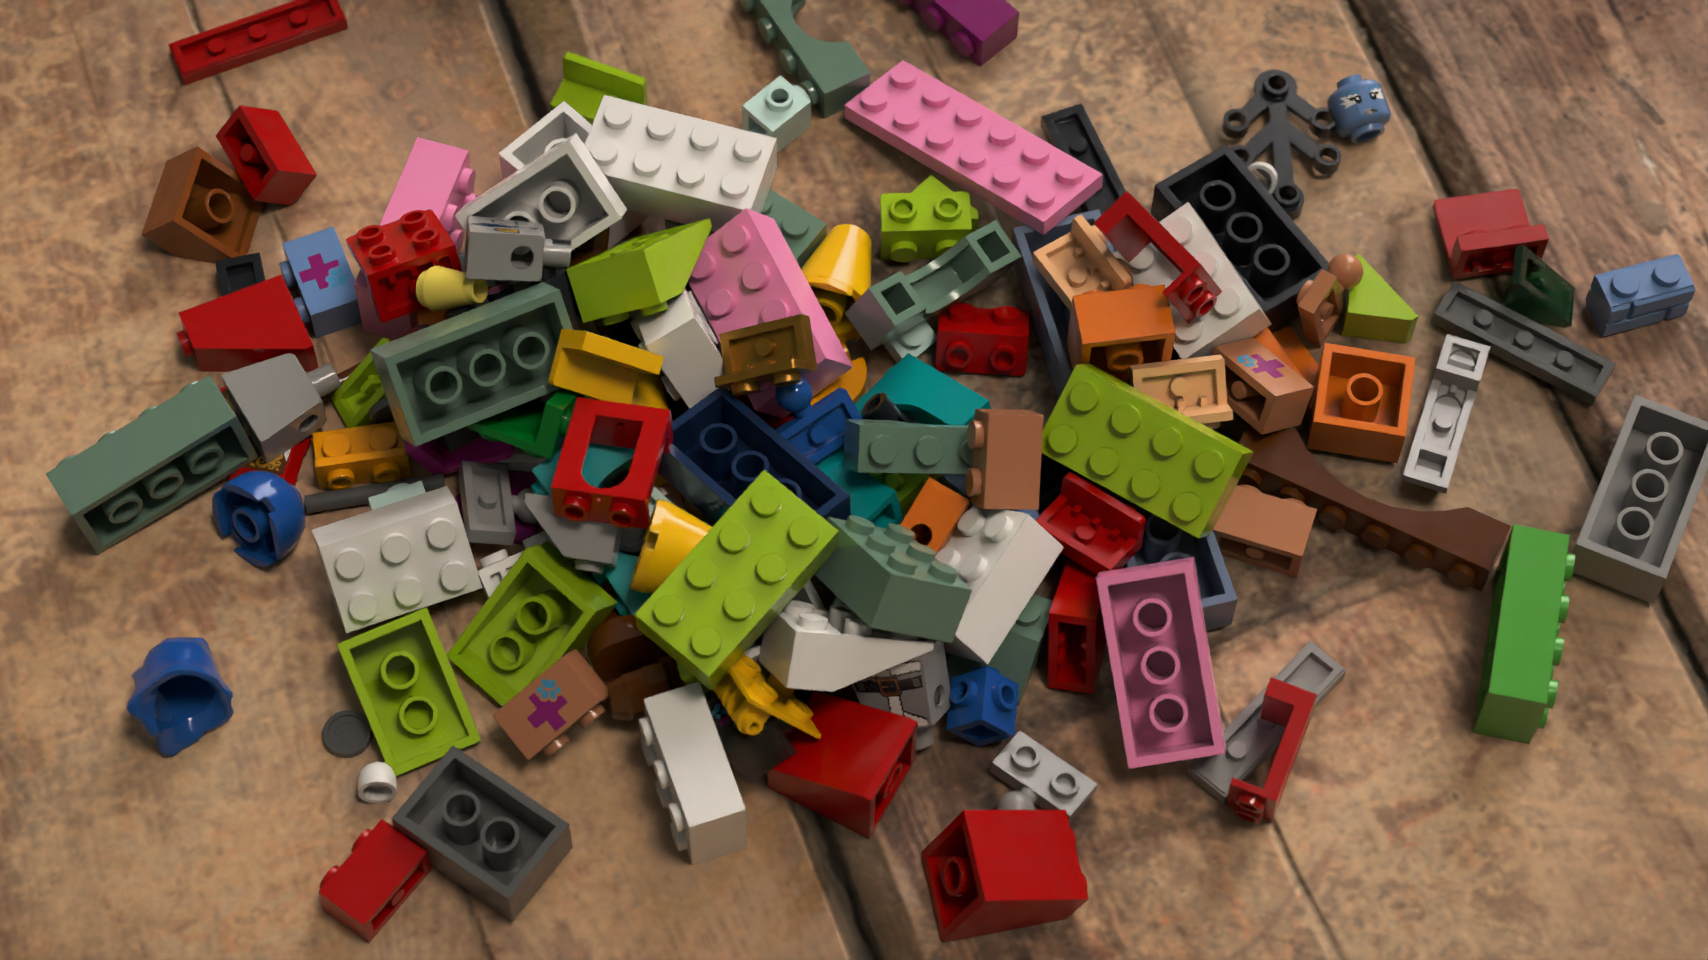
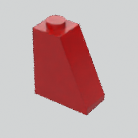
[176,274,319,372]
[1048,557,1107,694]

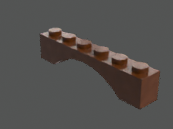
[1237,424,1511,591]

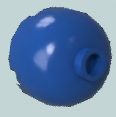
[212,471,305,567]

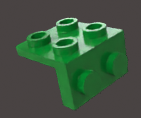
[467,388,594,460]

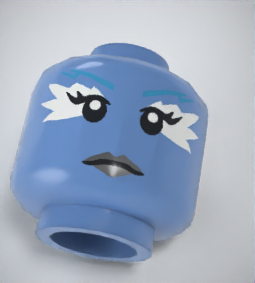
[1327,75,1391,143]

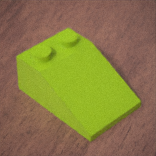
[566,218,712,326]
[447,541,618,706]
[336,607,482,776]

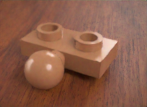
[1296,254,1363,347]

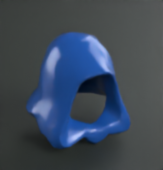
[126,637,234,756]

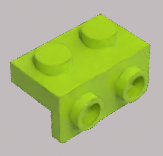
[880,191,972,262]

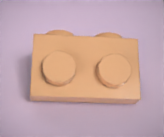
[1032,214,1133,312]
[1129,354,1233,429]

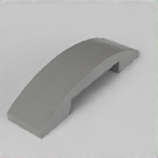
[1401,334,1490,494]

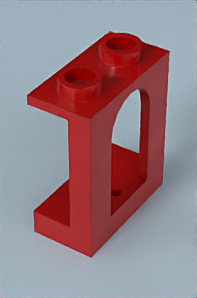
[1094,191,1222,323]
[551,397,673,530]
[1227,677,1317,824]

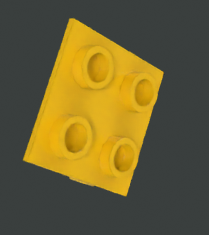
[713,654,822,739]

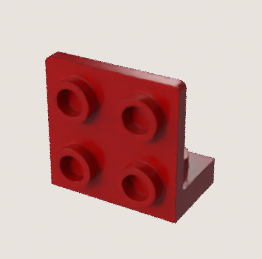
[1432,189,1549,279]
[346,209,463,323]

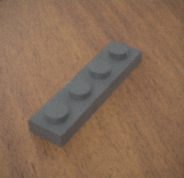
[1431,280,1616,406]

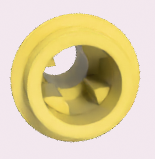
[416,266,488,312]

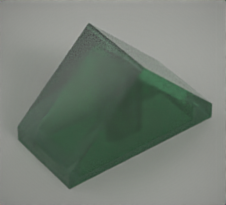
[1502,245,1575,328]

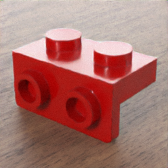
[935,303,1029,376]
[1035,472,1146,575]

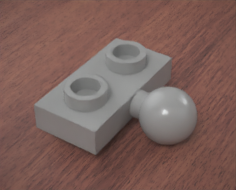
[458,460,539,545]
[989,730,1097,824]

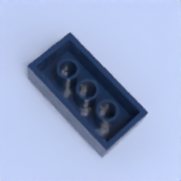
[657,388,851,524]

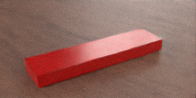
[168,0,348,86]

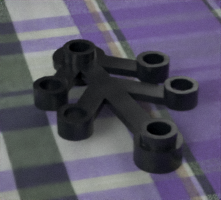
[1222,70,1341,220]

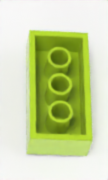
[1042,364,1253,539]
[634,470,839,690]

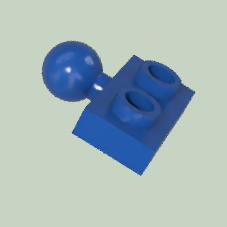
[775,377,862,464]

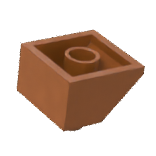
[142,146,263,263]

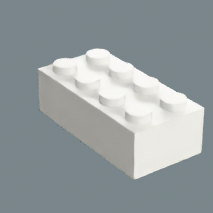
[584,95,777,232]

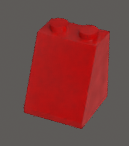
[764,691,918,839]
[921,810,1089,942]

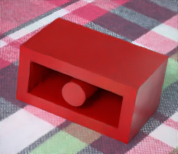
[215,105,317,205]
[318,819,432,943]

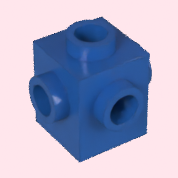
[946,666,1019,747]

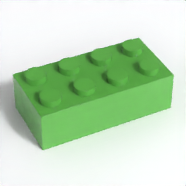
[1473,524,1575,744]

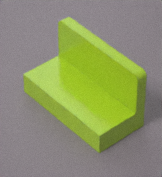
[550,52,648,125]

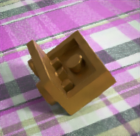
[714,314,818,396]

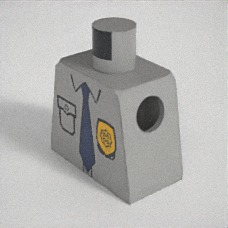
[464,215,571,282]

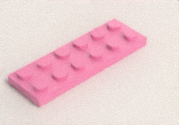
[844,60,1102,235]

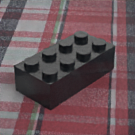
[1150,144,1329,332]

